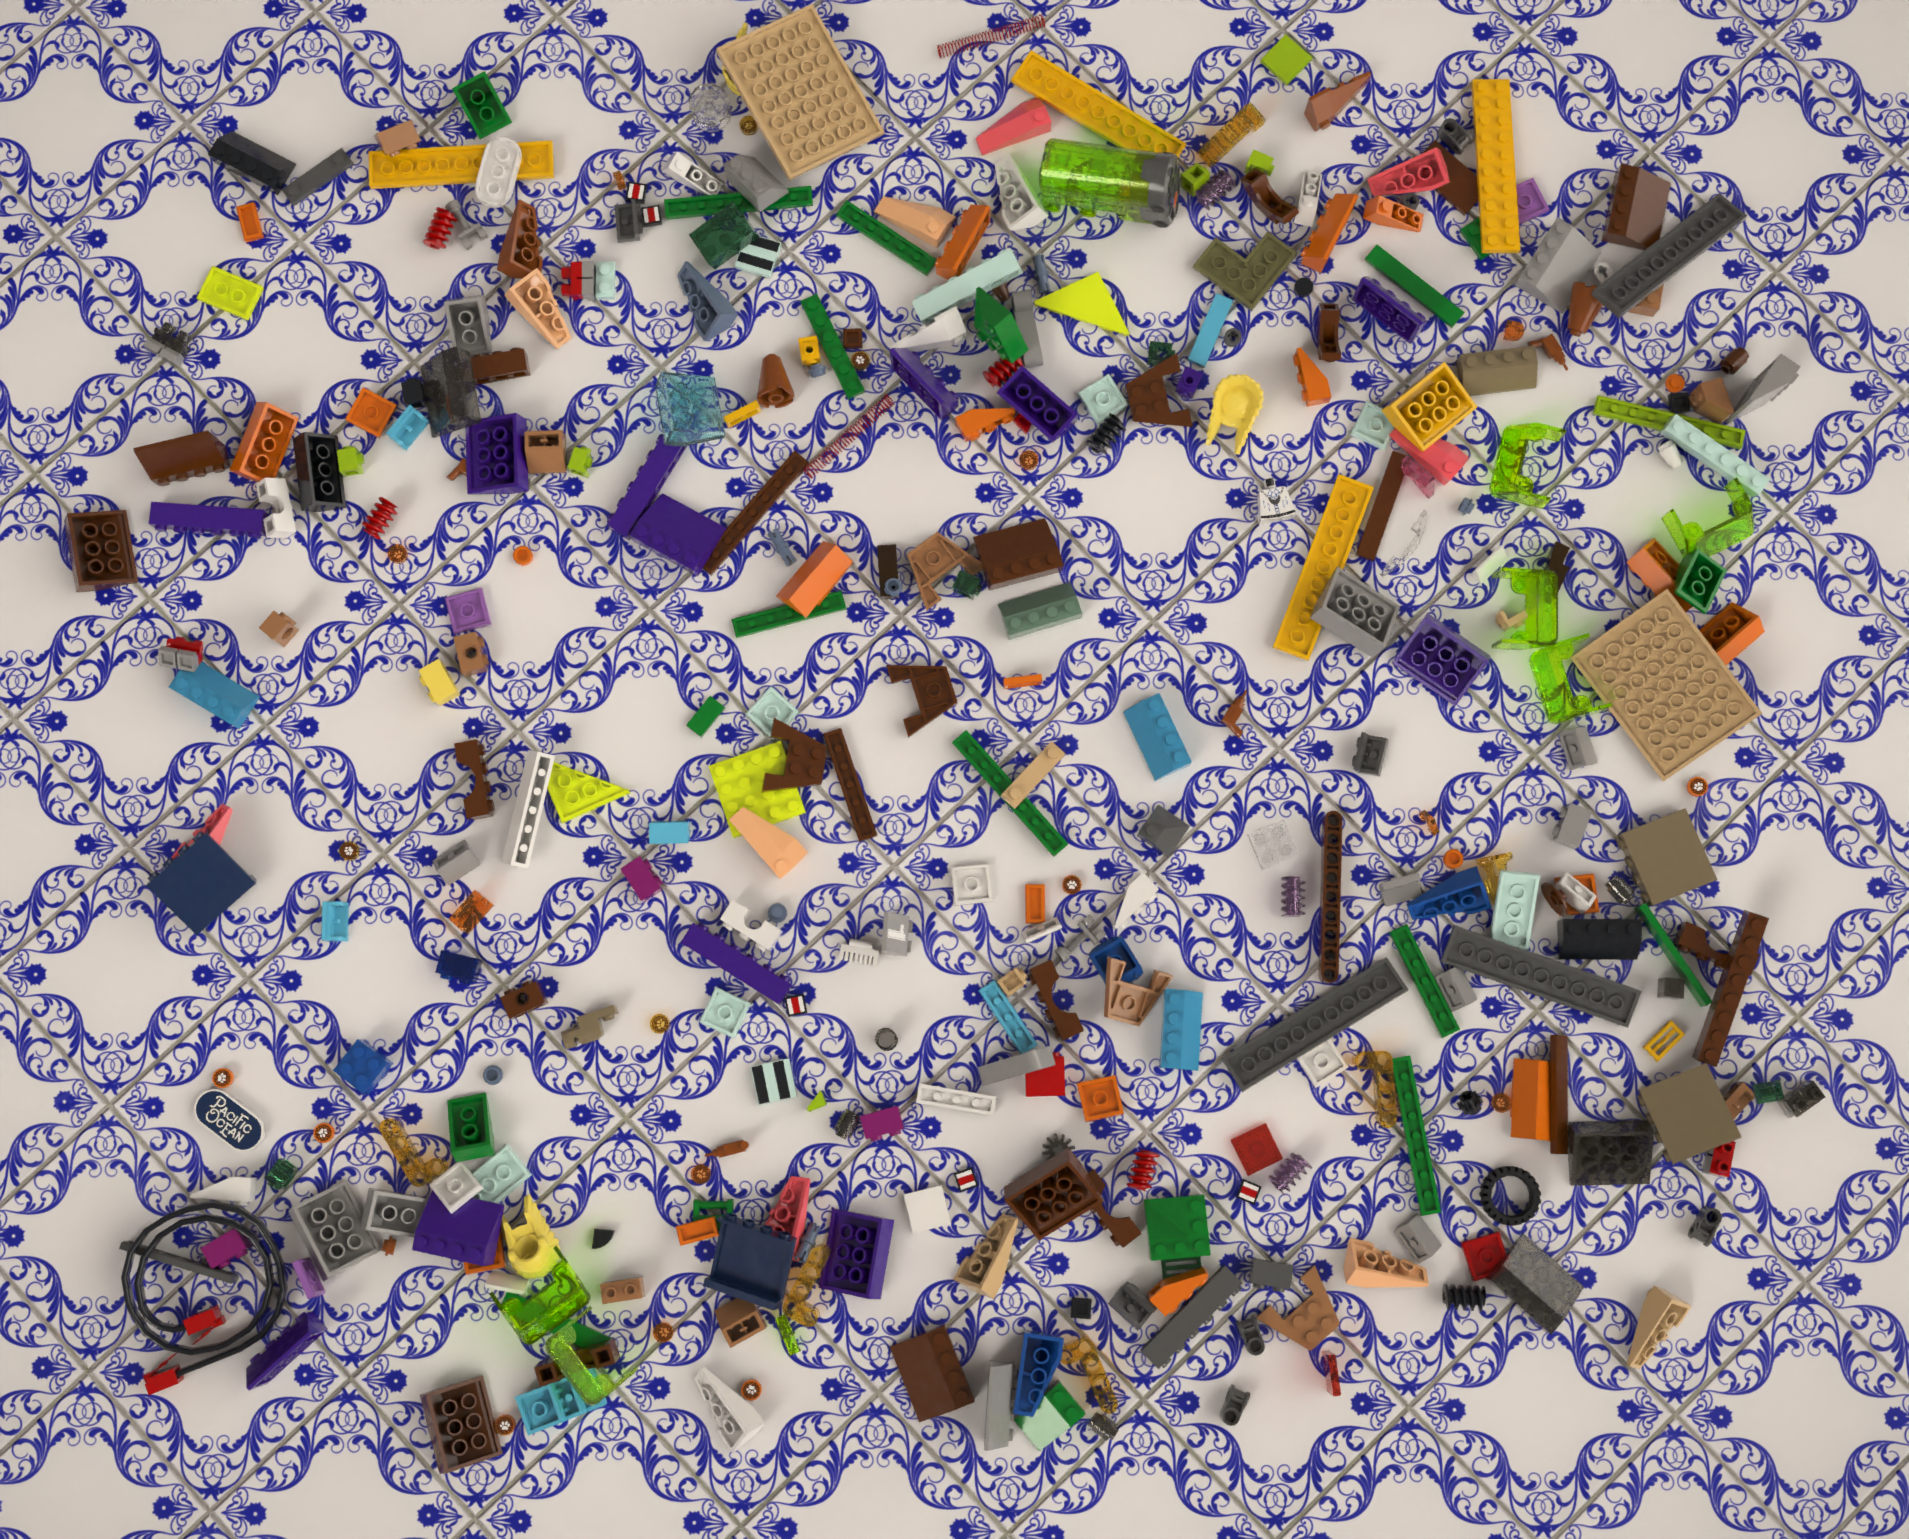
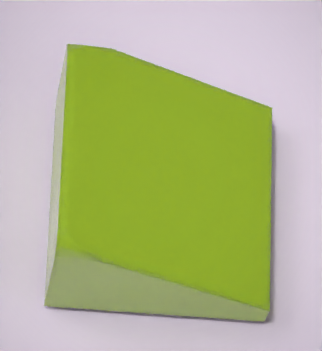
[807,1090,827,1112]

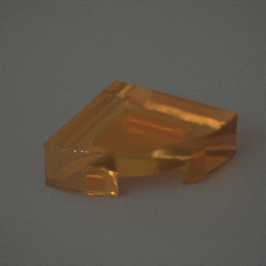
[1419,810,1439,836]

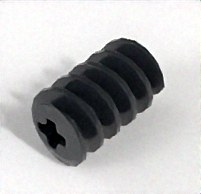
[1086,413,1126,454]
[1442,1284,1486,1312]

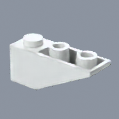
[662,152,723,195]
[1294,170,1322,227]
[1114,873,1159,930]
[190,1176,257,1205]

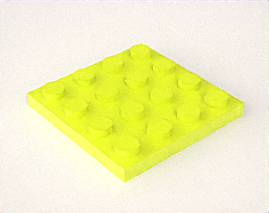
[709,741,806,838]

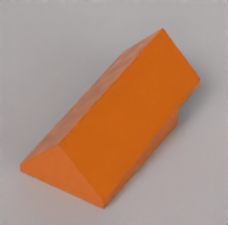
[776,541,853,618]
[1510,1058,1550,1141]

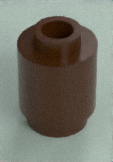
[1720,347,1749,375]

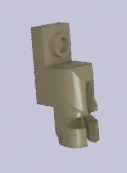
[561,1005,619,1049]

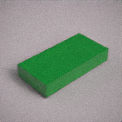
[686,696,725,738]

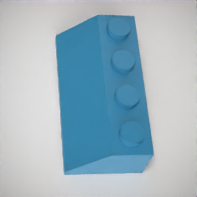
[169,662,260,729]
[1123,693,1192,781]
[1159,989,1203,1071]

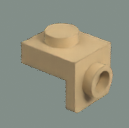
[1495,610,1529,631]
[997,967,1028,997]

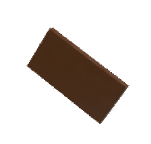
[1423,140,1478,216]

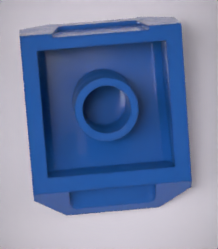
[1088,936,1143,985]

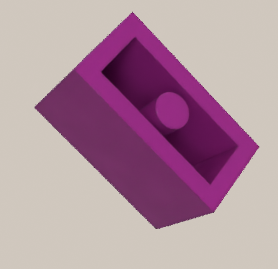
[621,856,663,902]
[860,1106,904,1142]
[200,1228,252,1270]

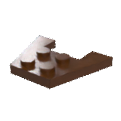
[1125,353,1193,427]
[886,665,958,738]
[761,718,827,793]

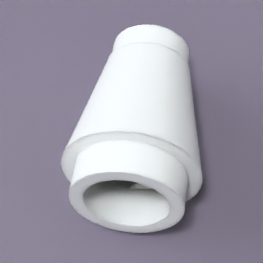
[1657,440,1682,469]

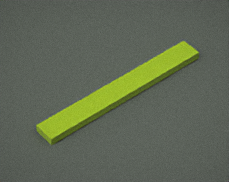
[1592,395,1746,450]

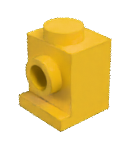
[798,335,821,367]

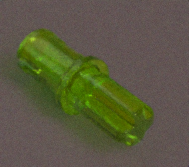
[775,1315,801,1356]

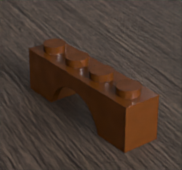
[454,739,495,821]
[1673,922,1760,976]
[1028,960,1084,1041]
[1087,1169,1142,1248]
[534,1338,620,1387]

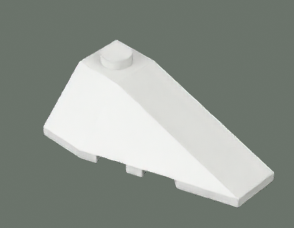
[995,154,1049,231]
[890,306,967,352]
[694,1367,765,1453]

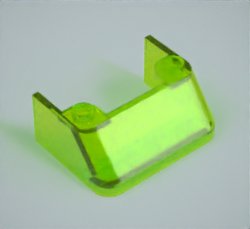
[1489,423,1566,509]
[1661,477,1754,557]
[1492,567,1558,650]
[1529,633,1612,724]
[489,1246,591,1345]
[545,1306,638,1405]

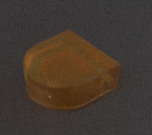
[1503,320,1525,341]

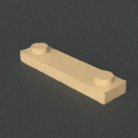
[1001,741,1066,809]

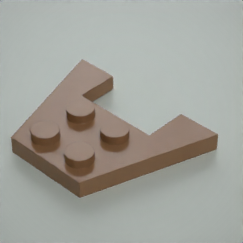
[907,532,982,611]
[1104,956,1173,1026]
[1256,1265,1340,1351]

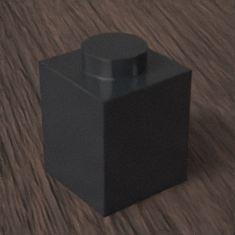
[401,378,427,408]

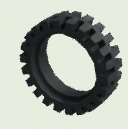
[1479,1166,1541,1226]

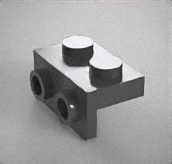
[615,199,643,243]
[1352,732,1389,777]
[1108,1282,1157,1331]

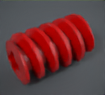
[423,207,457,250]
[982,358,1024,388]
[361,497,398,540]
[1126,1148,1160,1192]

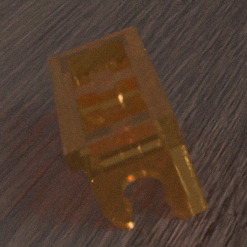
[449,890,494,934]

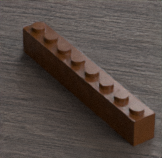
[1692,910,1769,1067]

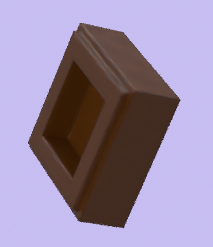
[843,328,863,349]

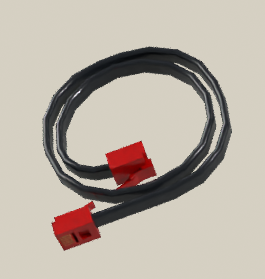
[121,1201,288,1395]

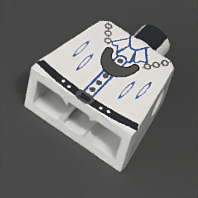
[1257,478,1296,525]

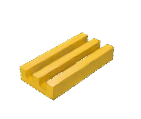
[723,400,761,428]
[1642,1020,1685,1062]

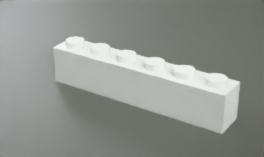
[501,750,555,869]

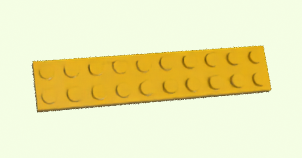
[1011,50,1186,159]
[1471,79,1520,253]
[368,140,554,189]
[1272,474,1374,661]

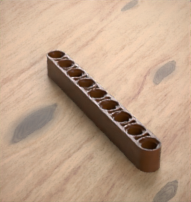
[1318,811,1343,984]

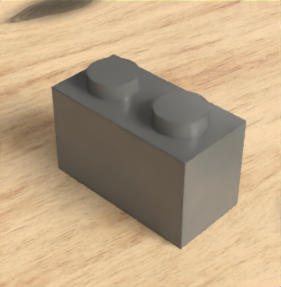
[1248,1258,1293,1292]

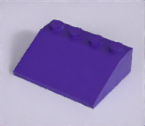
[1352,276,1428,344]
[889,348,959,421]
[465,413,529,494]
[629,493,727,576]
[1392,613,1491,706]
[412,1190,504,1266]
[819,1209,894,1299]
[246,1311,328,1391]

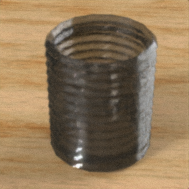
[875,1028,898,1051]

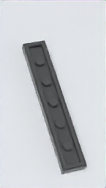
[119,1240,239,1284]

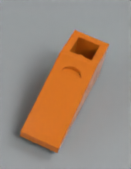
[1363,195,1424,232]
[1293,347,1332,407]
[955,408,1015,442]
[1147,1267,1209,1316]

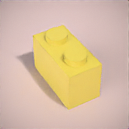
[419,659,460,706]

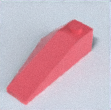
[976,98,1052,155]
[1367,147,1450,196]
[1389,428,1469,486]
[171,803,233,860]
[765,1176,810,1261]

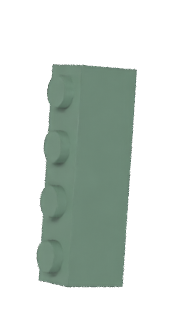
[998,582,1082,640]

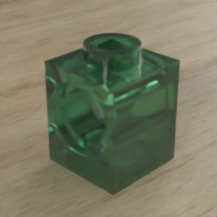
[1147,341,1175,366]
[952,570,983,600]
[1753,1079,1785,1104]
[264,1158,299,1190]

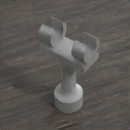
[445,199,488,250]
[1055,914,1106,963]

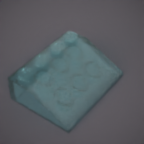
[655,372,725,447]

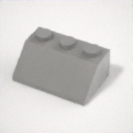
[723,155,789,212]

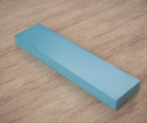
[1187,293,1233,368]
[978,980,1038,1054]

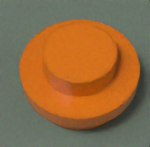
[1665,374,1685,393]

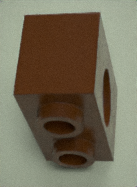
[500,980,548,1020]

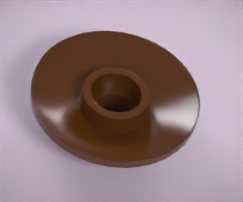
[1541,882,1568,917]

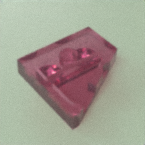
[1402,455,1435,499]

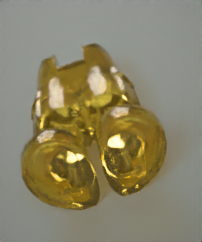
[1476,852,1513,905]

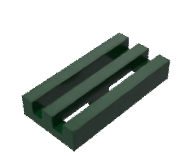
[1161,1256,1202,1279]

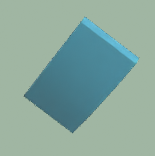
[515,1368,607,1435]

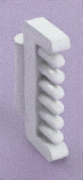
[839,938,879,967]

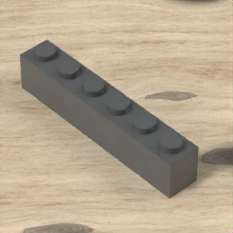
[1140,1264,1242,1369]

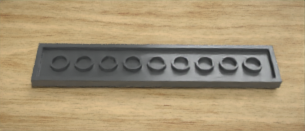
[1591,193,1747,318]
[1440,925,1642,1028]
[1221,957,1409,1093]

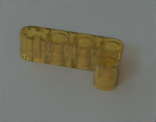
[1197,102,1266,168]
[1352,1051,1397,1128]
[379,1119,448,1187]
[782,1244,831,1327]
[1060,1336,1118,1414]

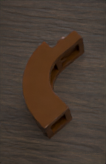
[1241,168,1299,224]
[1317,303,1341,362]

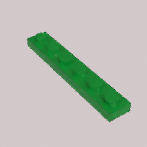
[800,294,865,400]

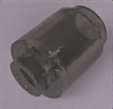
[1605,875,1634,904]
[834,1109,860,1140]
[1088,1412,1118,1441]

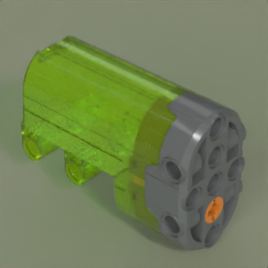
[1039,138,1180,228]

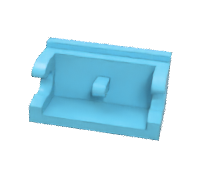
[386,405,430,451]
[649,821,690,844]
[321,901,349,942]

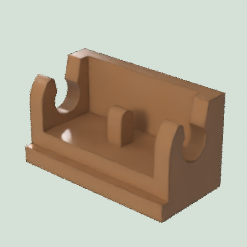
[1723,1082,1756,1120]

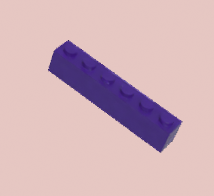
[607,430,687,540]
[148,502,269,538]
[681,922,793,1005]

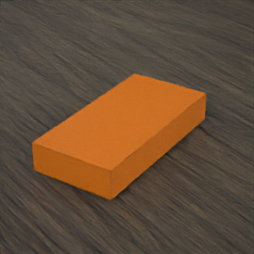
[236,202,264,243]
[1003,674,1042,689]
[1025,884,1045,923]
[676,1216,719,1246]

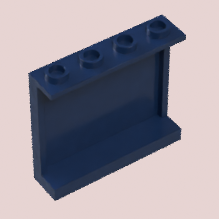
[146,830,257,935]
[703,1213,797,1311]

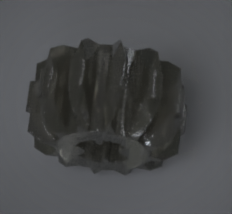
[1042,1134,1075,1161]

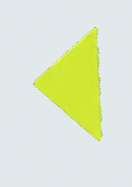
[1034,272,1130,337]
[547,762,630,823]

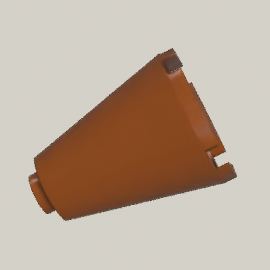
[1567,282,1603,337]
[757,354,795,408]

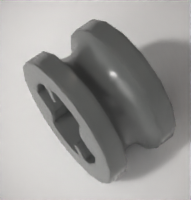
[1401,193,1419,210]
[1224,328,1241,347]

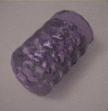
[1195,170,1237,210]
[1281,876,1306,917]
[1268,1153,1313,1196]

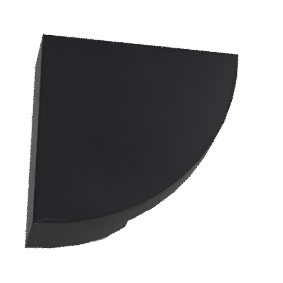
[592,1228,615,1249]

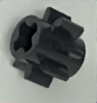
[1457,1091,1483,1115]

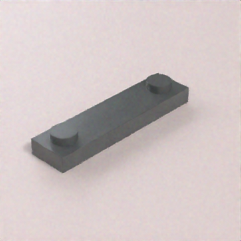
[282,148,354,206]

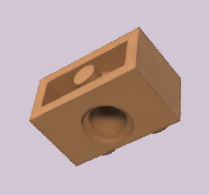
[259,611,299,647]
[453,631,489,677]
[600,1276,645,1304]

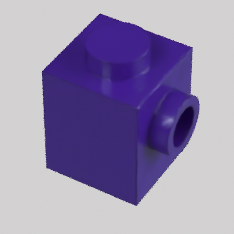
[1175,366,1203,399]

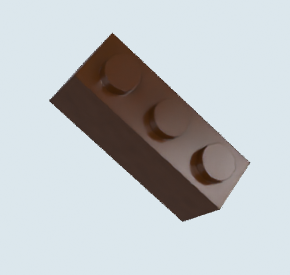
[468,347,531,385]

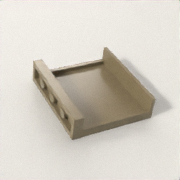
[1616,808,1717,907]
[1637,1063,1741,1165]

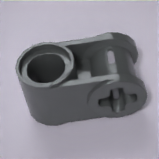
[1438,118,1474,155]
[1688,1206,1722,1247]
[1235,1315,1265,1356]
[1220,1384,1250,1426]

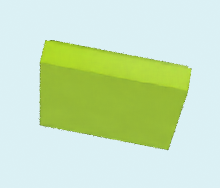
[1260,34,1313,86]

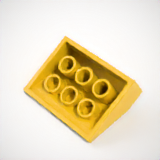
[1381,362,1477,452]

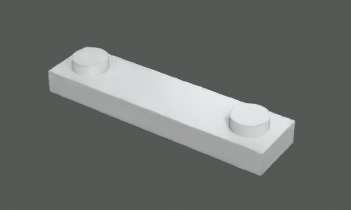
[916,1083,996,1116]

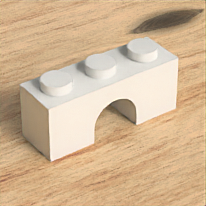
[256,478,296,538]
[720,899,783,952]

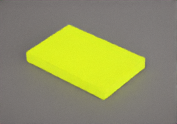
[196,266,264,321]

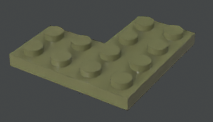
[1193,231,1297,312]

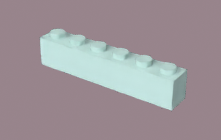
[911,248,1023,325]
[1659,414,1770,497]

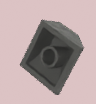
[1137,804,1190,858]

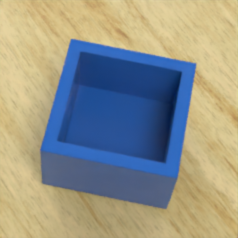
[333,1039,394,1094]

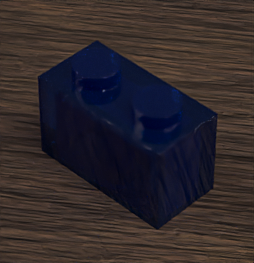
[435,950,483,985]

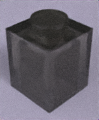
[1657,977,1685,1000]

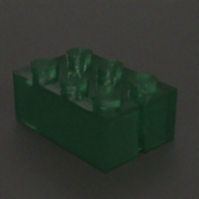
[689,201,760,270]

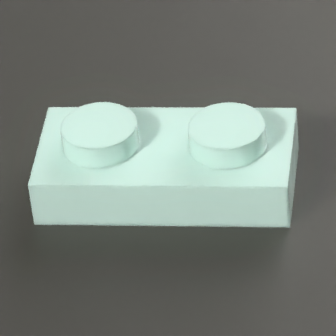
[595,262,616,300]

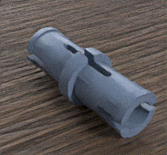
[1032,254,1051,294]
[767,528,797,567]
[794,1223,821,1263]

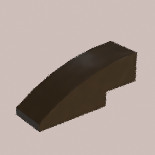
[1544,541,1570,605]
[877,544,900,600]

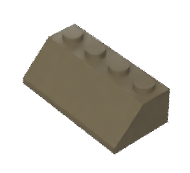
[1456,345,1538,396]

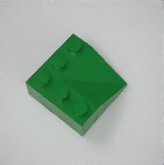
[974,287,1029,364]
[1143,1194,1211,1261]

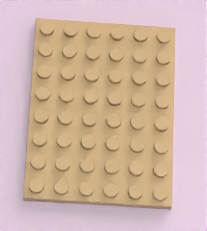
[716,4,885,181]
[1570,589,1763,782]

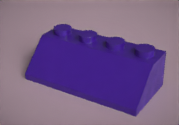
[997,366,1078,442]

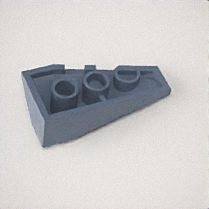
[677,261,738,341]

